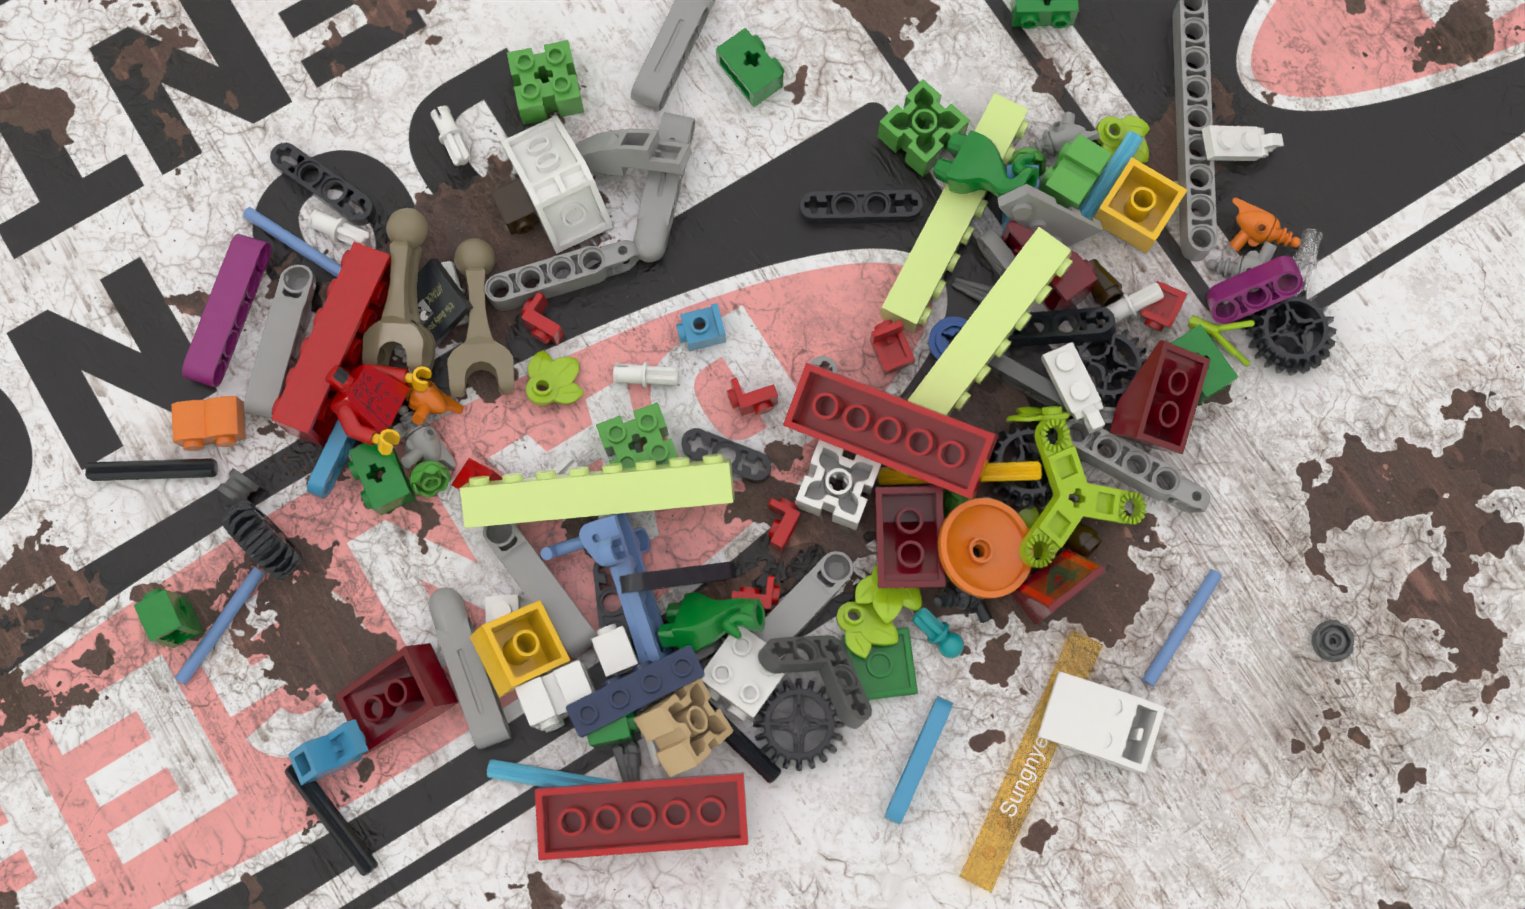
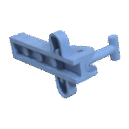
[540,513,673,664]

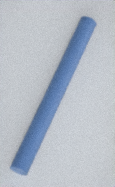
[243,207,341,277]
[175,566,266,685]
[1142,569,1222,687]

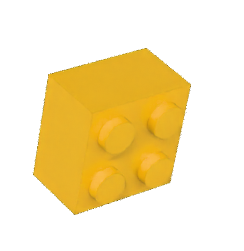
[1094,157,1187,254]
[470,600,571,698]

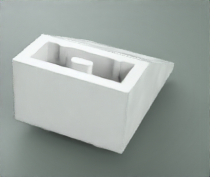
[1037,671,1166,773]

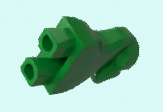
[933,130,1039,197]
[658,592,765,652]

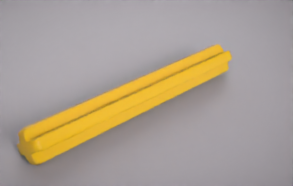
[878,461,1042,485]

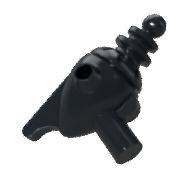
[932,582,993,623]

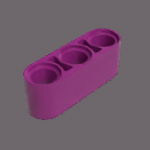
[1206,256,1304,324]

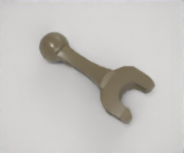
[362,208,436,372]
[447,238,514,398]

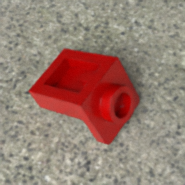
[768,498,801,553]
[731,575,780,613]

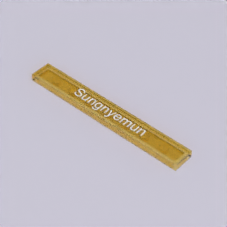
[959,630,1103,893]

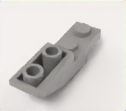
[576,129,692,177]

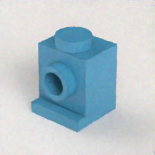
[676,303,726,351]

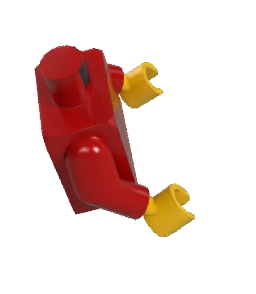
[325,364,432,455]

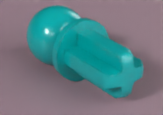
[912,607,964,658]

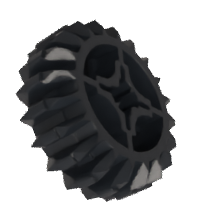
[1246,290,1337,376]
[1074,324,1147,408]
[987,421,1058,509]
[221,499,303,580]
[753,678,845,771]

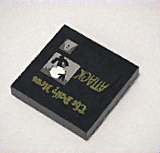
[417,258,473,347]

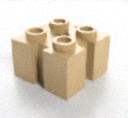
[633,679,733,777]

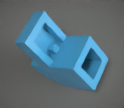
[288,719,369,785]

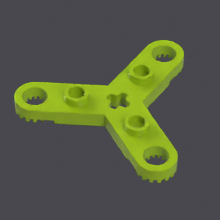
[1019,419,1147,568]

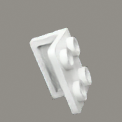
[701,627,785,722]

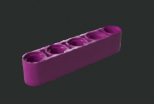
[182,234,271,388]

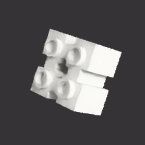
[795,440,881,530]
[515,660,596,733]

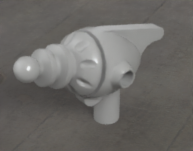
[1021,112,1100,156]
[1207,241,1277,289]
[398,405,456,470]

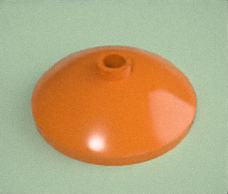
[938,498,1033,599]

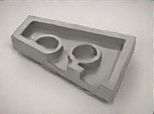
[998,184,1103,247]

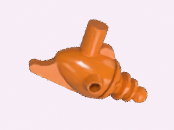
[1229,197,1301,252]
[405,378,464,425]

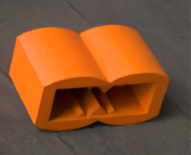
[171,396,246,451]

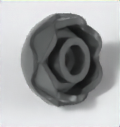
[1311,619,1354,662]

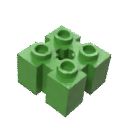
[507,40,584,125]
[877,79,970,177]
[1039,134,1112,210]
[596,402,678,468]

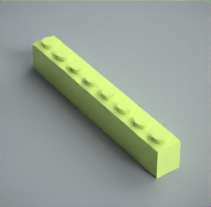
[880,93,1029,334]
[908,227,1073,416]
[460,454,735,528]

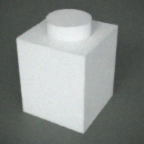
[591,624,639,679]

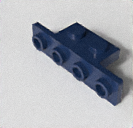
[566,645,705,738]

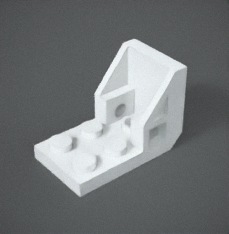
[501,115,614,254]

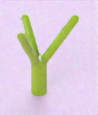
[1187,315,1255,367]

